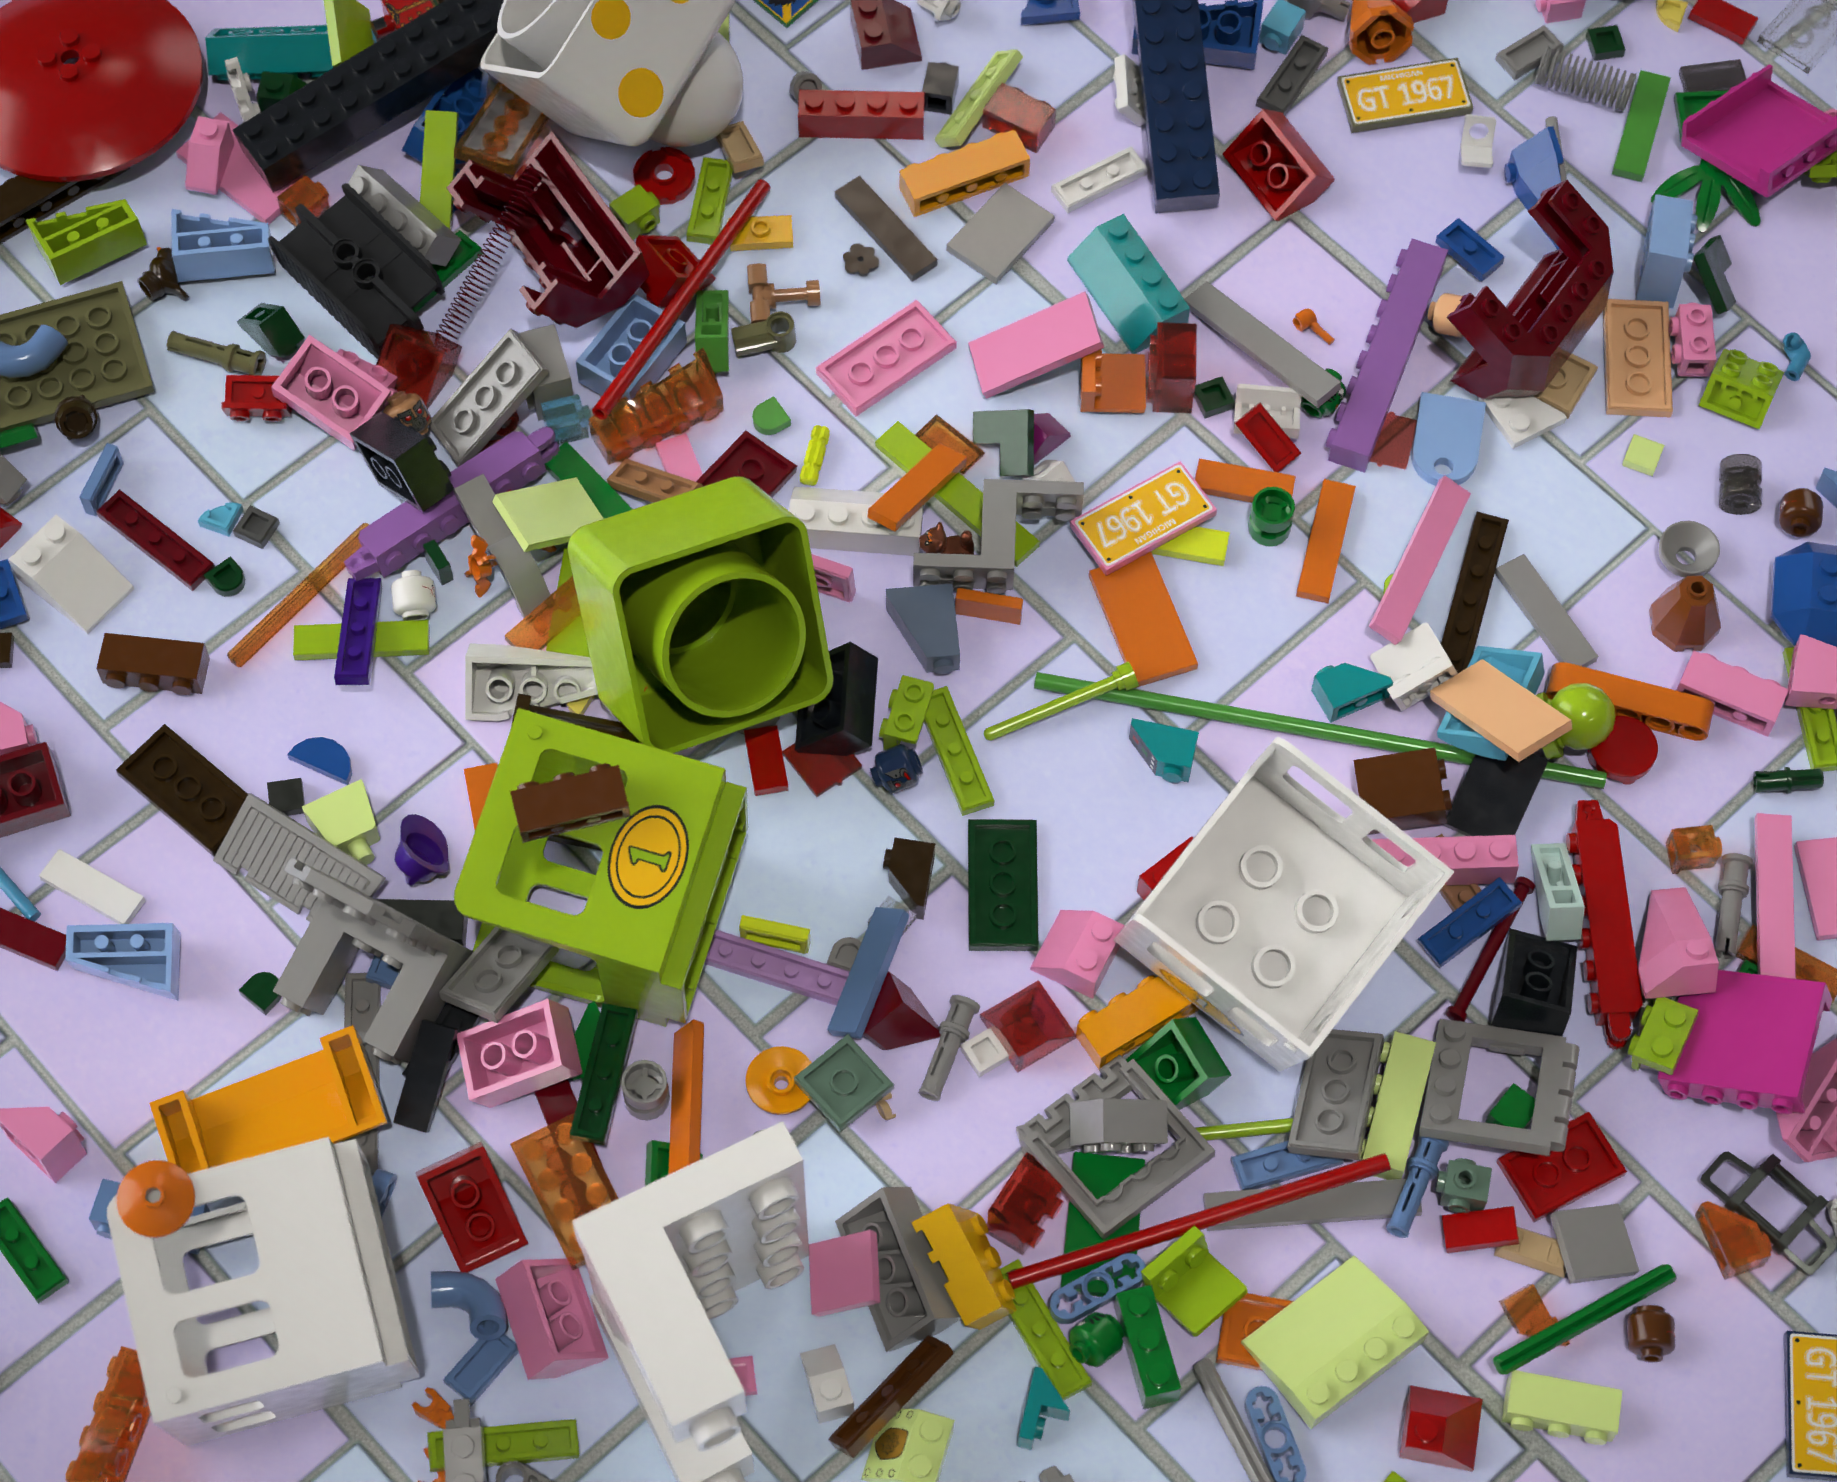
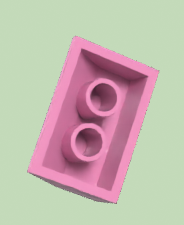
[271,335,391,451]
[495,1258,609,1380]

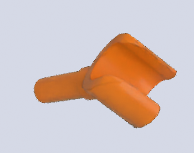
[1293,308,1335,345]

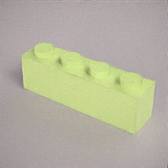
[1360,1031,1436,1180]

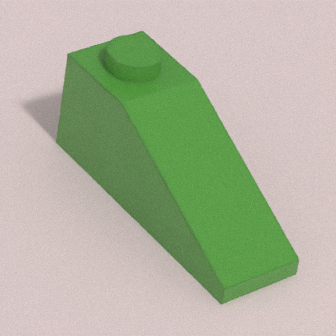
[695,290,729,374]

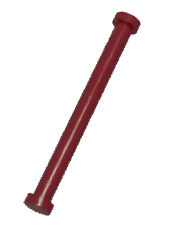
[1445,876,1536,1022]

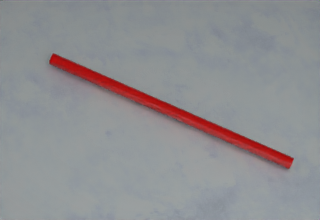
[592,179,771,420]
[1007,1153,1391,1289]

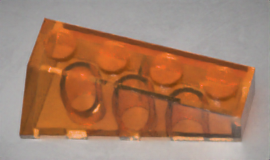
[588,348,724,465]
[65,1346,151,1482]

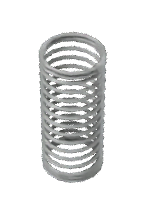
[1535,46,1637,112]

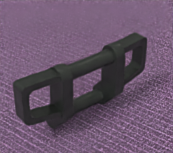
[1700,1152,1835,1276]

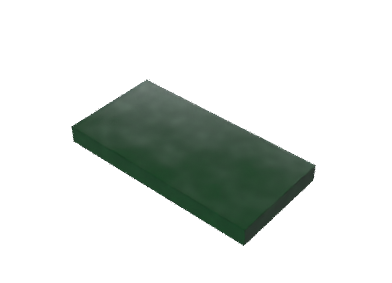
[968,819,1039,951]

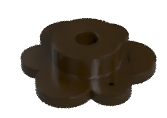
[843,243,879,276]

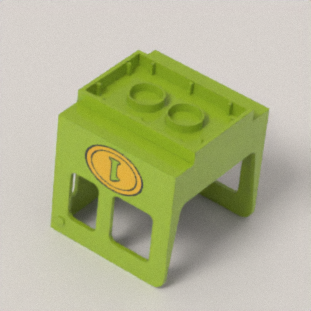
[454,708,748,1027]

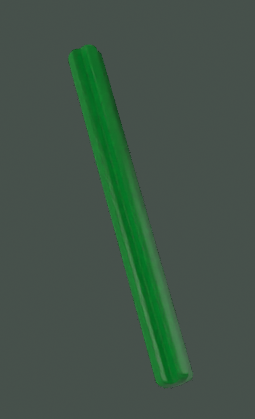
[1493,1264,1677,1375]

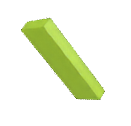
[686,157,733,244]

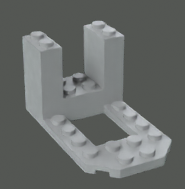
[273,857,473,1065]

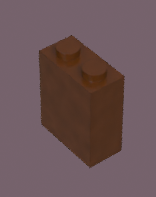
[1353,747,1452,835]

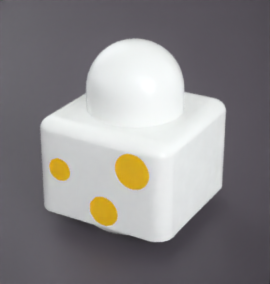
[480,0,744,147]

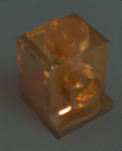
[1665,825,1722,874]

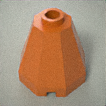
[1349,0,1414,65]

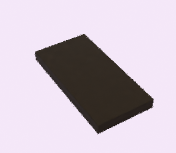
[116,724,248,857]

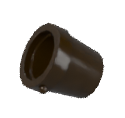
[54,394,98,440]

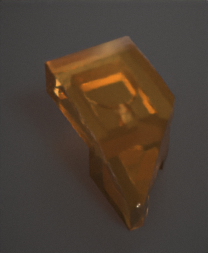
[1499,1284,1570,1347]

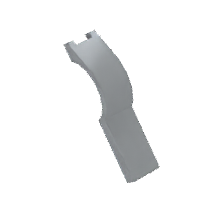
[453,474,554,622]

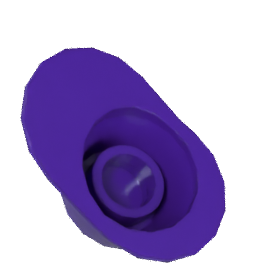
[394,814,449,886]

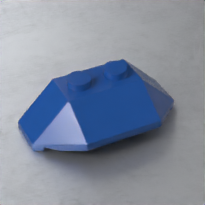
[1771,542,1837,647]

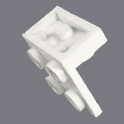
[1370,622,1458,711]

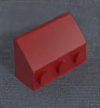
[1222,109,1336,221]

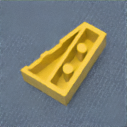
[911,1203,1017,1330]

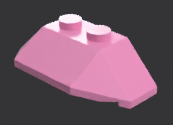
[1776,1038,1837,1162]

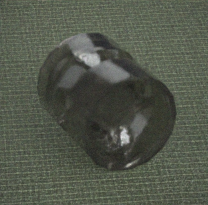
[1718,454,1763,515]

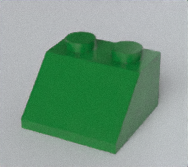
[1126,1017,1232,1110]

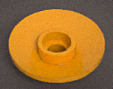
[746,1046,812,1115]

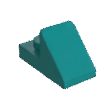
[1017,1366,1070,1450]

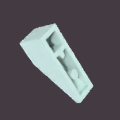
[1531,843,1585,941]

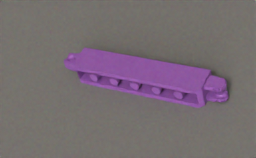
[344,426,560,581]

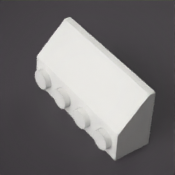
[789,486,924,556]

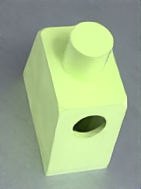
[302,779,380,865]

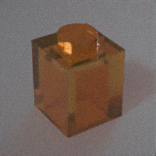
[277,175,330,227]

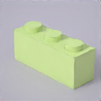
[1502,1370,1623,1445]

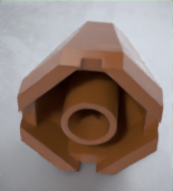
[1649,576,1721,652]

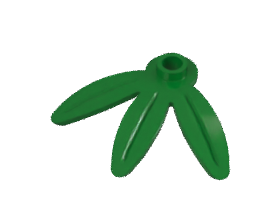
[1651,158,1761,232]

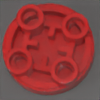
[1588,716,1658,785]

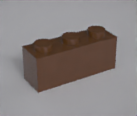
[96,633,210,695]
[510,764,631,843]

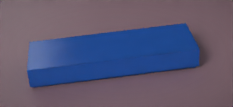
[1418,877,1522,968]

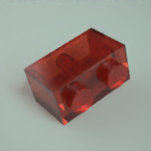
[982,83,1056,154]

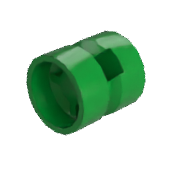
[1248,487,1295,546]

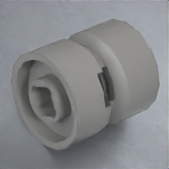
[621,1060,670,1121]

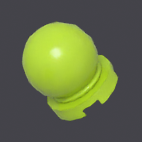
[1536,683,1616,760]

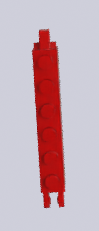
[1566,800,1643,1050]

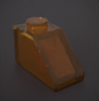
[1695,1201,1772,1280]

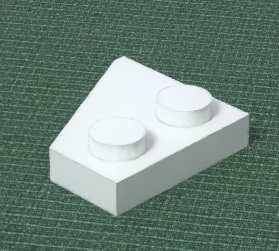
[225,57,261,123]
[1477,396,1567,449]

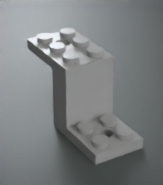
[913,479,1084,594]

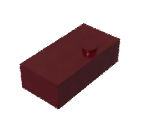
[0,742,71,838]

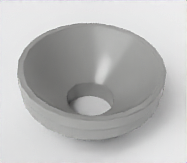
[1658,520,1720,578]

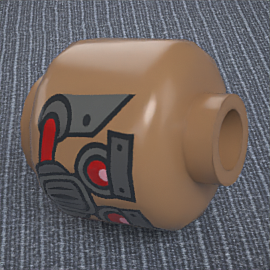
[383,391,431,435]

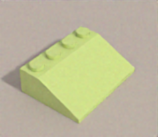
[1241,1255,1429,1430]

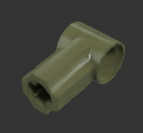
[731,311,797,357]

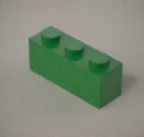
[1114,1285,1182,1410]

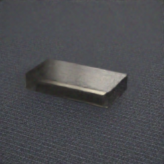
[1678,59,1746,92]

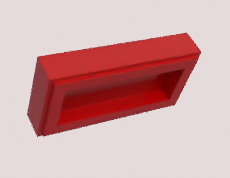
[1688,0,1758,45]
[1234,402,1301,473]
[744,725,789,796]
[1442,1206,1519,1253]

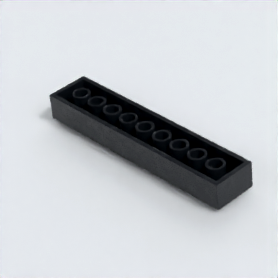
[233,0,504,192]

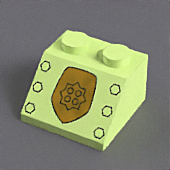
[861,1409,954,1482]

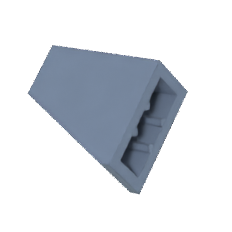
[886,584,960,674]

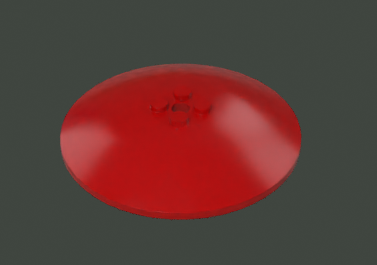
[0,0,204,182]

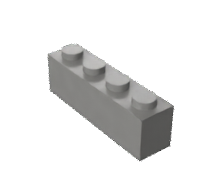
[348,165,461,266]

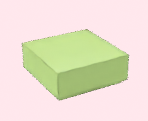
[1622,434,1665,477]

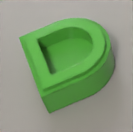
[752,396,791,435]

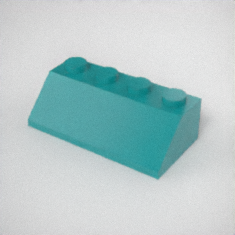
[205,24,334,80]
[1067,213,1190,354]

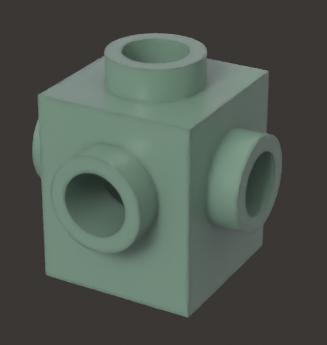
[1435,1158,1492,1213]

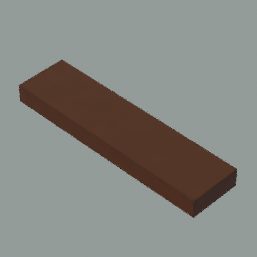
[828,1335,954,1459]

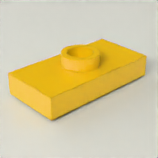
[728,215,793,251]

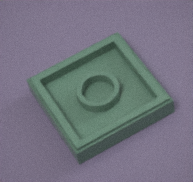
[794,1034,894,1133]

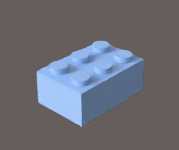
[576,294,687,413]

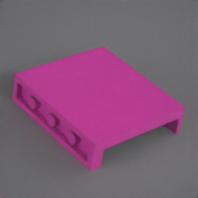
[1681,64,1837,198]
[1657,970,1832,1114]

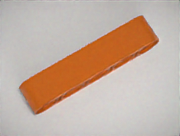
[1546,662,1714,741]

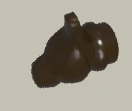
[137,247,189,301]

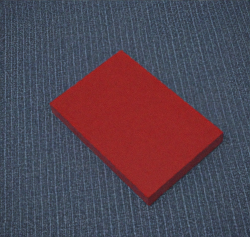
[1497,1112,1627,1222]

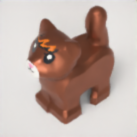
[919,522,974,555]

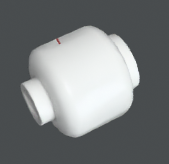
[391,570,436,621]

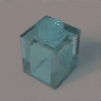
[541,394,593,445]

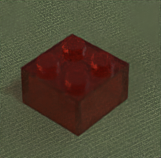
[1147,322,1197,413]

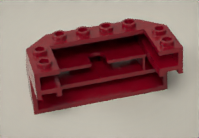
[447,130,650,328]
[1447,180,1614,399]

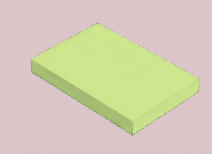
[492,477,603,552]

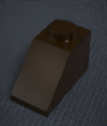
[883,837,935,920]

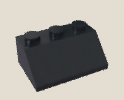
[795,641,878,756]

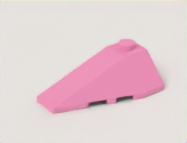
[1638,887,1719,999]

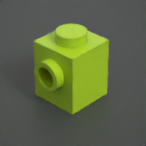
[609,184,660,240]

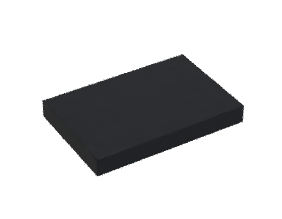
[1443,753,1549,836]

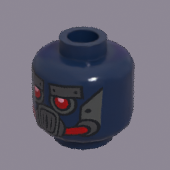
[870,744,923,794]

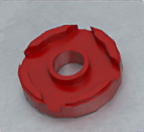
[633,147,696,205]

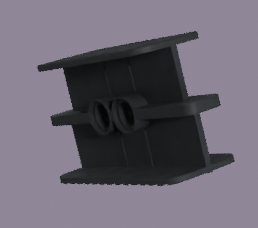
[268,183,445,359]

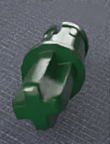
[1753,767,1824,794]

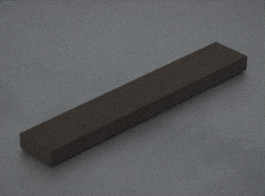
[1441,511,1509,673]

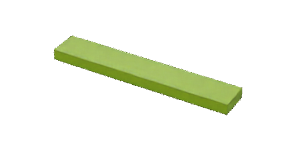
[875,421,1040,567]

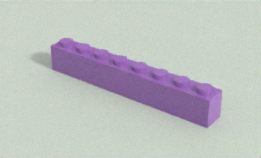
[1325,238,1448,473]

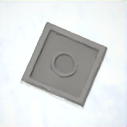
[1550,1203,1639,1284]

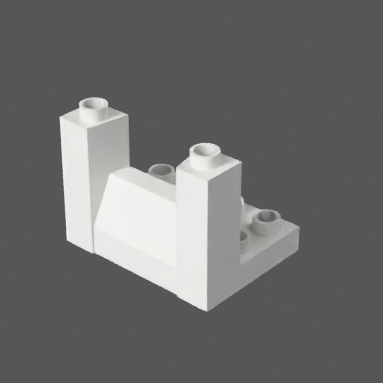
[572,1121,809,1482]

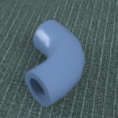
[0,324,68,378]
[431,1271,507,1340]

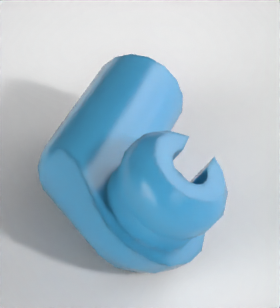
[1783,332,1811,381]

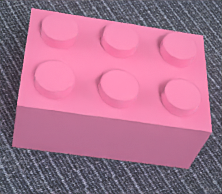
[457,999,582,1108]

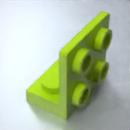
[1699,349,1784,430]
[1141,1226,1248,1337]

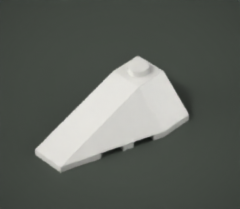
[465,643,598,721]

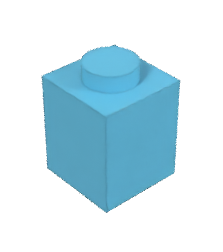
[1259,0,1306,55]

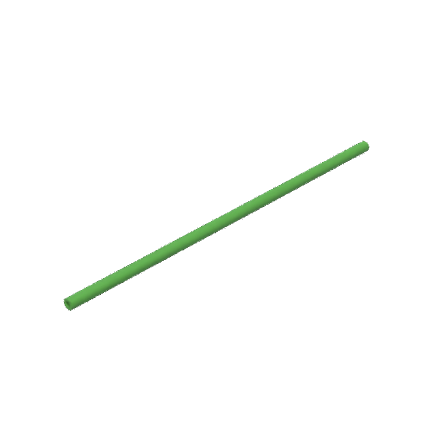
[1034,672,1607,789]

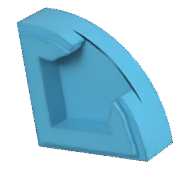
[198,502,243,537]

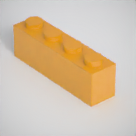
[899,129,1030,217]
[1076,975,1200,1069]

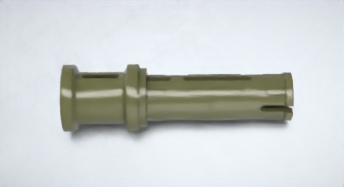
[166,331,266,375]

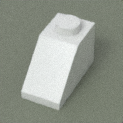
[800,1344,854,1424]

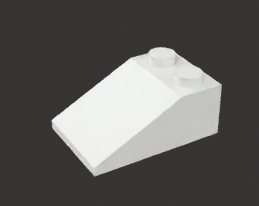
[8,514,135,635]

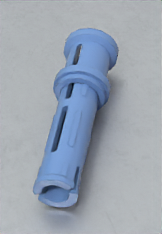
[1386,1132,1449,1238]

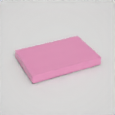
[1794,837,1837,941]

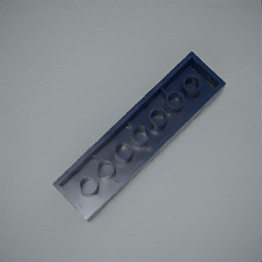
[1132,0,1220,214]

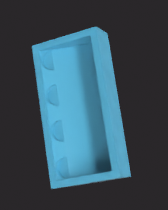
[1437,646,1545,761]

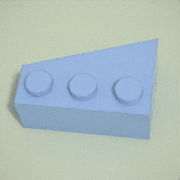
[1636,194,1697,309]
[172,209,275,282]
[65,923,180,1001]

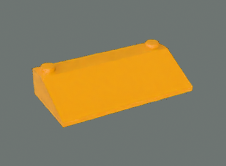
[149,1025,387,1174]

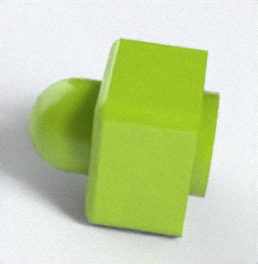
[568,476,833,753]

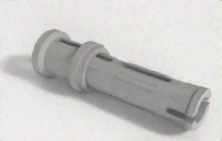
[1715,853,1753,959]
[918,995,980,1102]

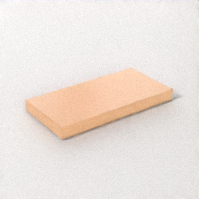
[1603,299,1673,418]
[1430,659,1572,762]

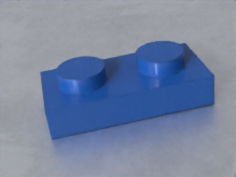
[1435,217,1505,282]
[0,559,29,629]

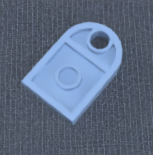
[1412,392,1486,486]

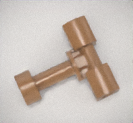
[747,263,821,324]

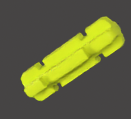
[800,425,830,486]

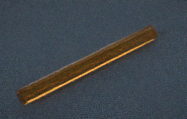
[227,522,369,668]

